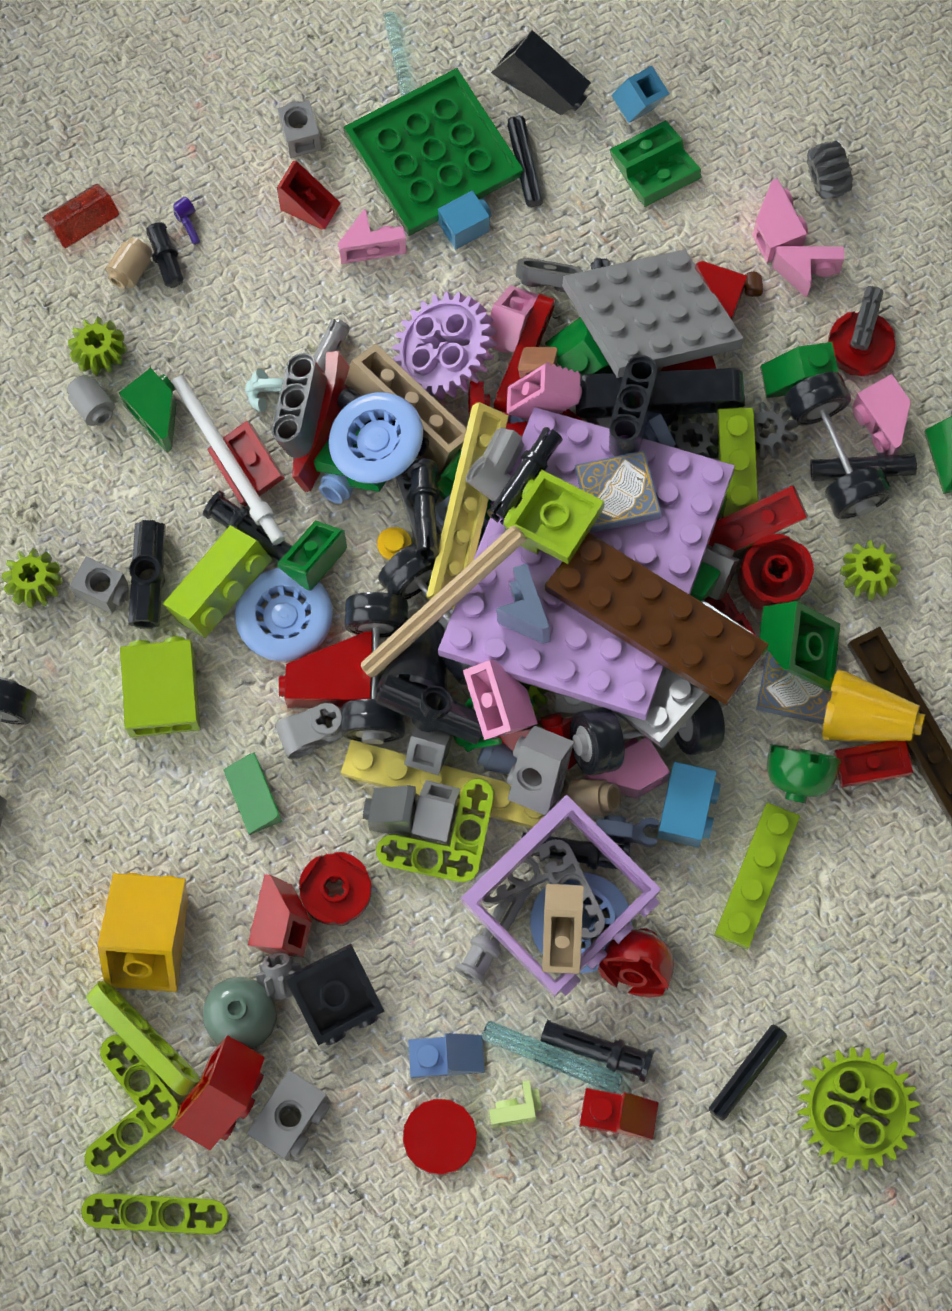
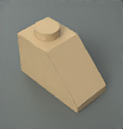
[542,884,584,974]

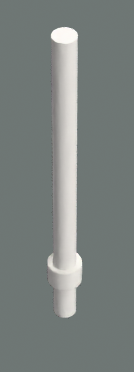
[172,375,285,545]

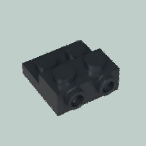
[284,944,385,1046]

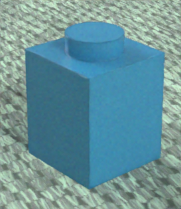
[611,66,670,123]
[438,190,492,250]

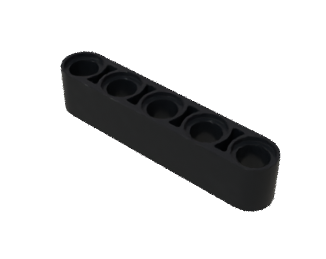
[576,368,746,419]

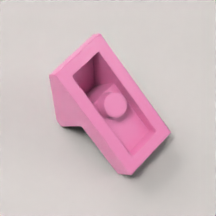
[338,209,407,264]
[772,246,844,297]

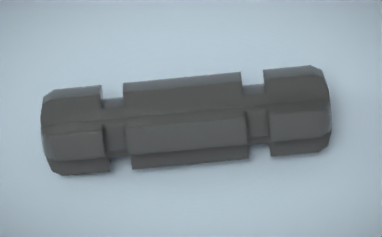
[850,286,884,351]

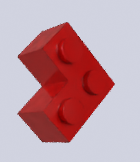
[172,1035,265,1150]

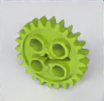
[796,1047,920,1171]

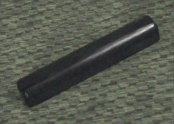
[507,115,544,207]
[709,1024,787,1121]

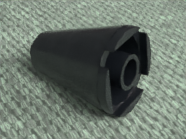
[376,620,447,693]

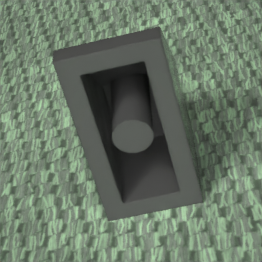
[363,785,418,837]

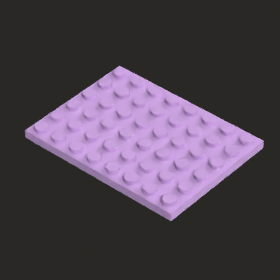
[438,407,735,721]

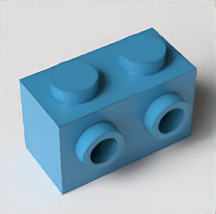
[657,762,721,848]

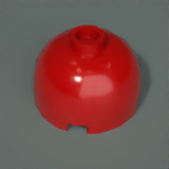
[598,928,674,998]

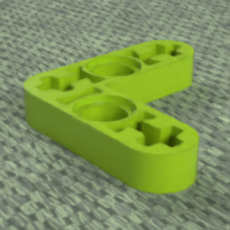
[376,778,494,882]
[84,1035,180,1176]

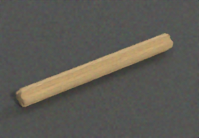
[361,526,526,677]

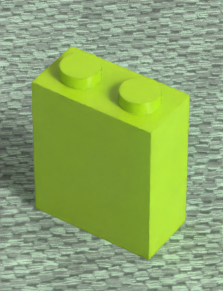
[120,636,201,738]

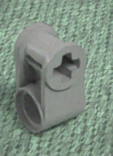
[275,703,343,759]

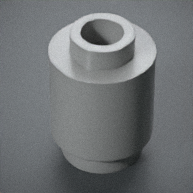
[67,375,115,426]

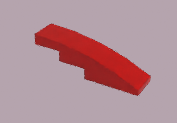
[292,351,350,492]

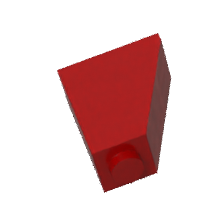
[279,631,372,709]

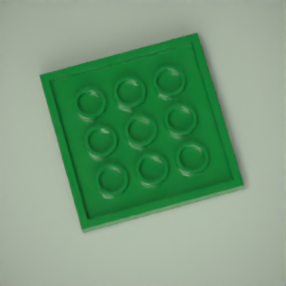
[343,68,524,236]

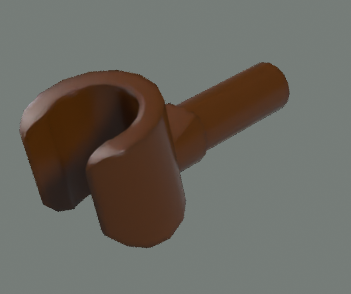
[745,271,763,297]

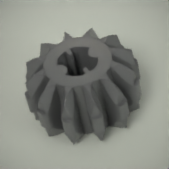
[807,141,853,199]
[754,402,799,460]
[670,414,719,459]

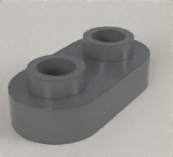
[515,258,583,293]

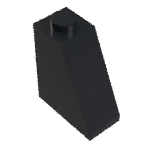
[491,30,591,115]

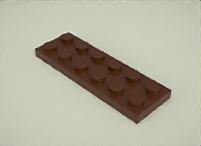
[545,533,769,706]

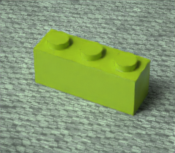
[163,525,272,638]

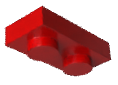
[833,741,913,788]

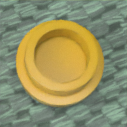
[377,527,412,560]

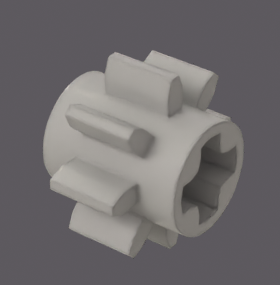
[255,953,301,1000]

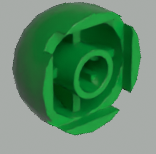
[767,744,841,803]

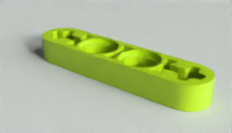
[86,981,200,1096]
[81,1193,230,1235]

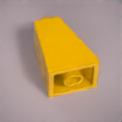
[97,873,188,992]

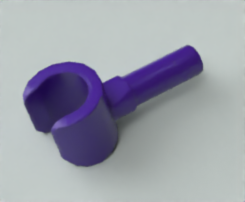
[173,196,200,245]

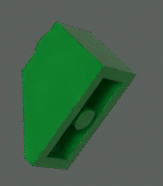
[760,342,838,398]
[119,367,177,453]

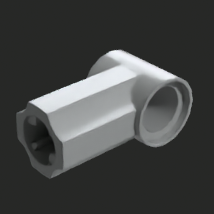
[465,427,525,502]

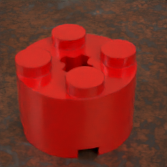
[738,534,814,610]

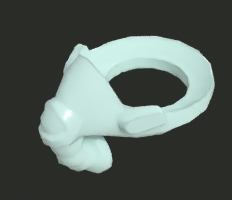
[245,368,283,412]

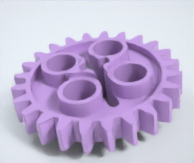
[392,292,497,401]

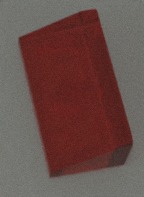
[42,183,119,248]

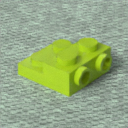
[503,470,605,564]

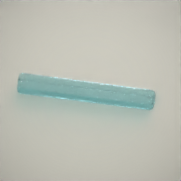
[482,1021,622,1093]

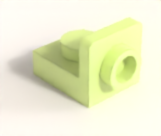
[489,1080,542,1129]

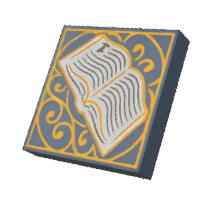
[575,451,661,533]
[756,650,839,724]

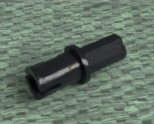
[146,222,184,288]

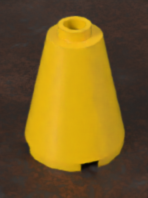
[822,670,925,741]

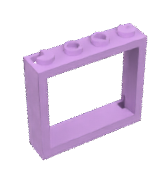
[461,795,661,998]

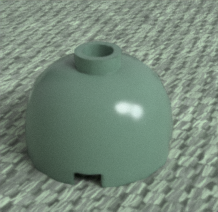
[203,977,277,1049]

